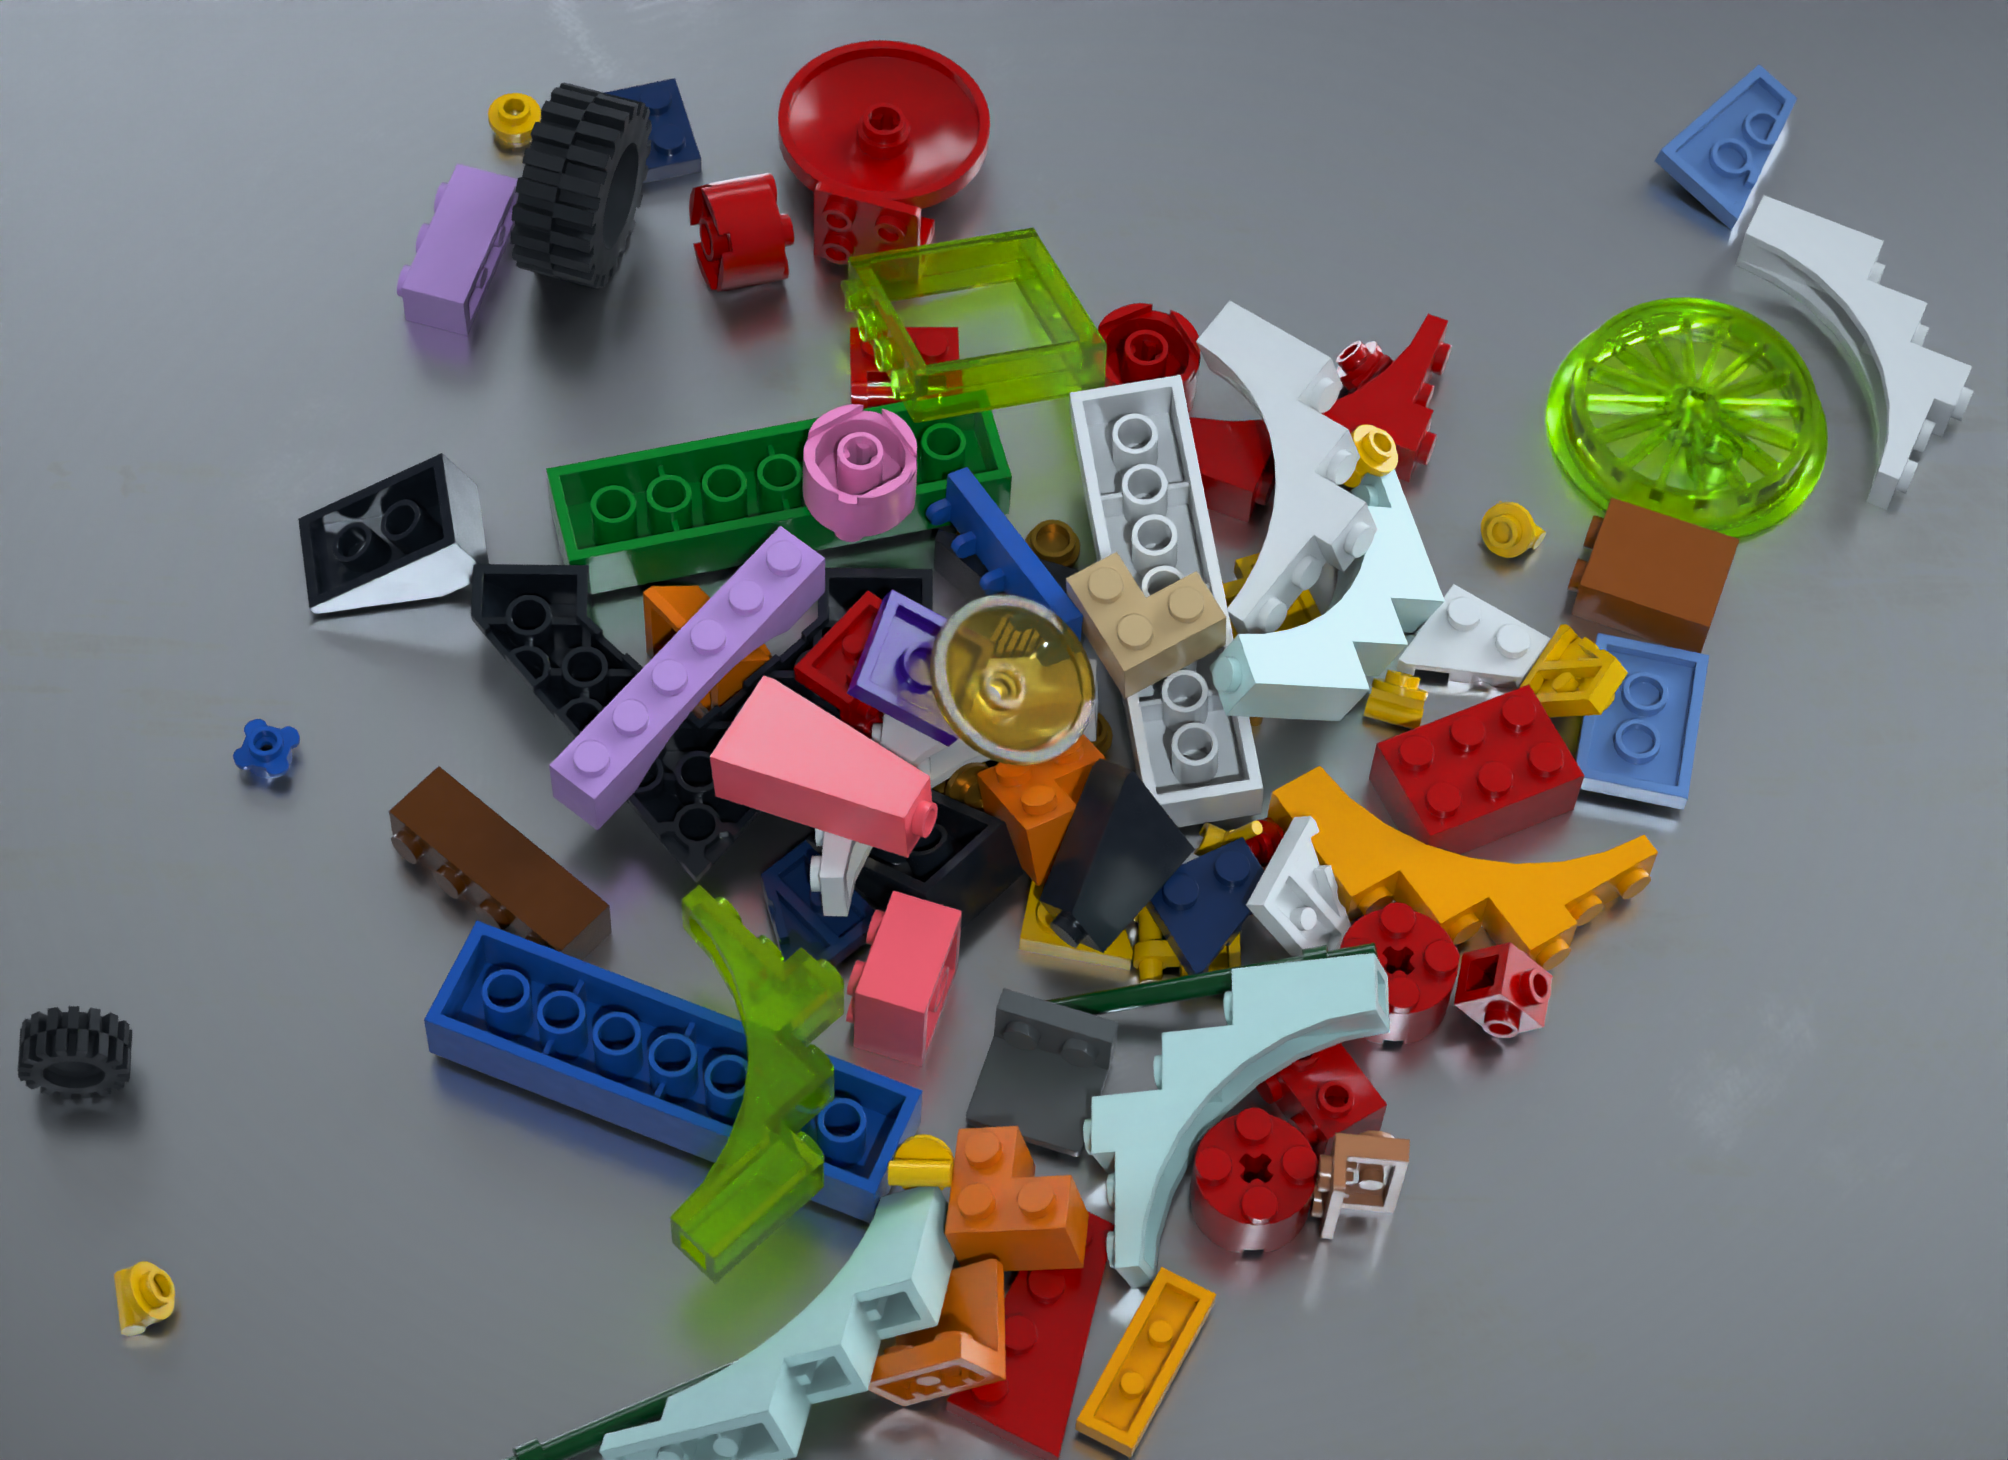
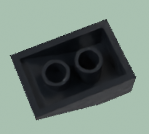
[298,453,489,614]
[806,789,1024,930]

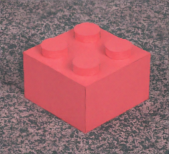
[846,891,962,1067]

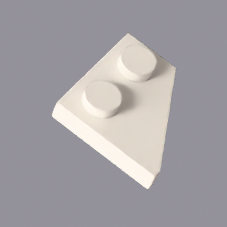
[1396,584,1551,689]
[1246,816,1351,957]

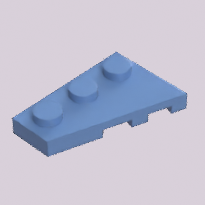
[1655,64,1797,230]

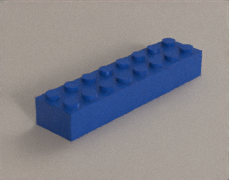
[424,921,922,1223]

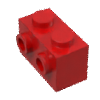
[1256,1043,1387,1161]

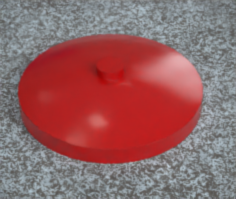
[778,40,990,209]

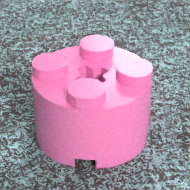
[803,404,918,542]

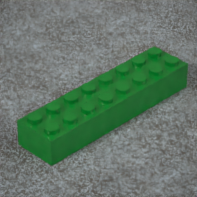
[546,386,1012,594]

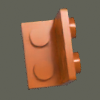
[868,1258,1006,1407]

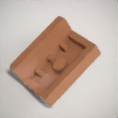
[1310,1131,1410,1239]

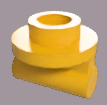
[1343,424,1398,488]
[1481,501,1546,558]
[1363,670,1429,729]
[888,1134,954,1191]
[114,1261,175,1336]

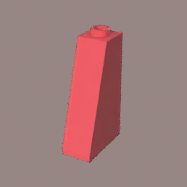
[710,676,938,858]

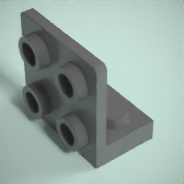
[966,988,1119,1157]

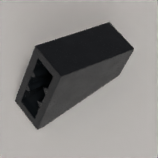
[1039,758,1195,953]

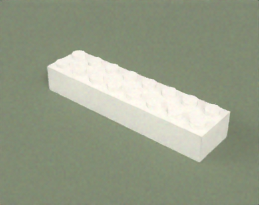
[1070,375,1263,827]

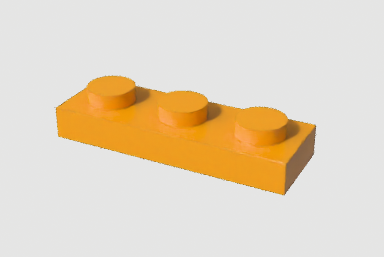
[1075,1267,1217,1458]

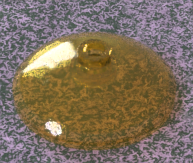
[930,594,1095,766]

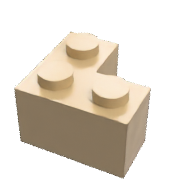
[1066,552,1226,699]

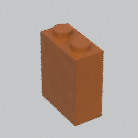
[1567,497,1740,653]

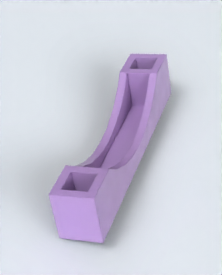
[549,526,825,831]

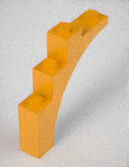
[1267,766,1658,971]

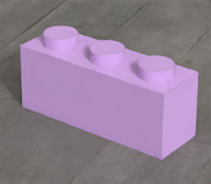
[397,164,519,336]

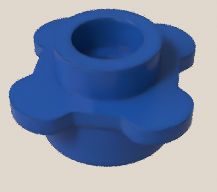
[233,719,300,778]

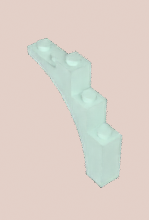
[1083,953,1390,1288]

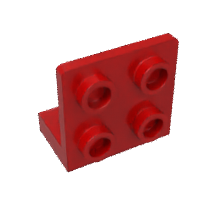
[814,182,935,282]
[794,591,884,740]

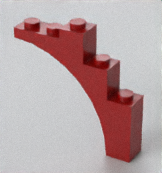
[1189,314,1452,523]

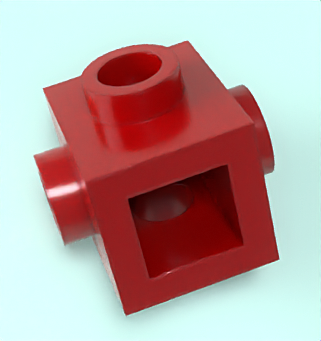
[1454,942,1553,1038]

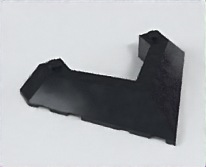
[471,564,933,883]

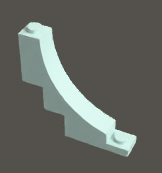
[1209,469,1444,721]
[599,1187,955,1460]

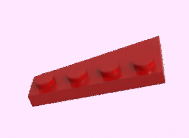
[946,1211,1115,1460]

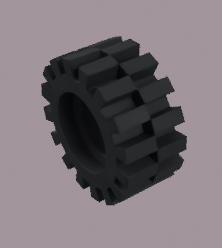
[17,1006,133,1099]

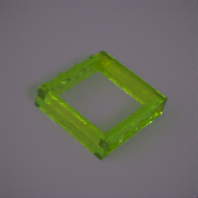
[841,228,1107,423]

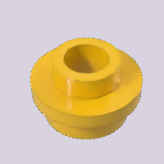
[488,93,541,144]

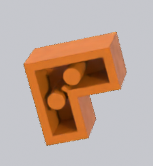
[976,730,1106,886]
[944,1126,1089,1271]

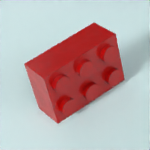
[1369,684,1584,855]

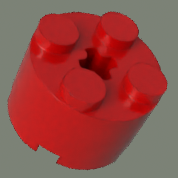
[689,173,794,292]
[1088,303,1201,413]
[1340,902,1460,1045]
[1190,1107,1318,1253]

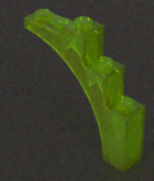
[670,885,844,1284]

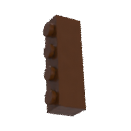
[389,766,612,961]

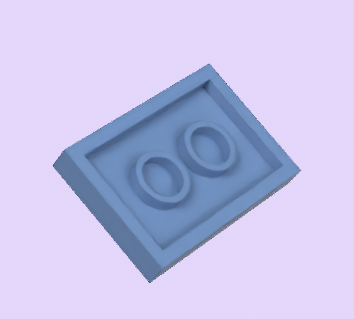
[1575,633,1709,810]

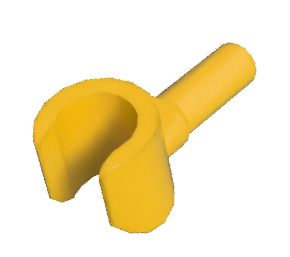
[1193,821,1263,856]

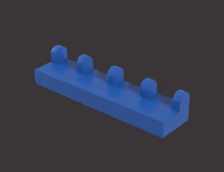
[926,467,1083,667]

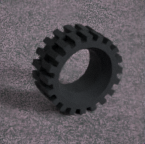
[510,82,652,289]

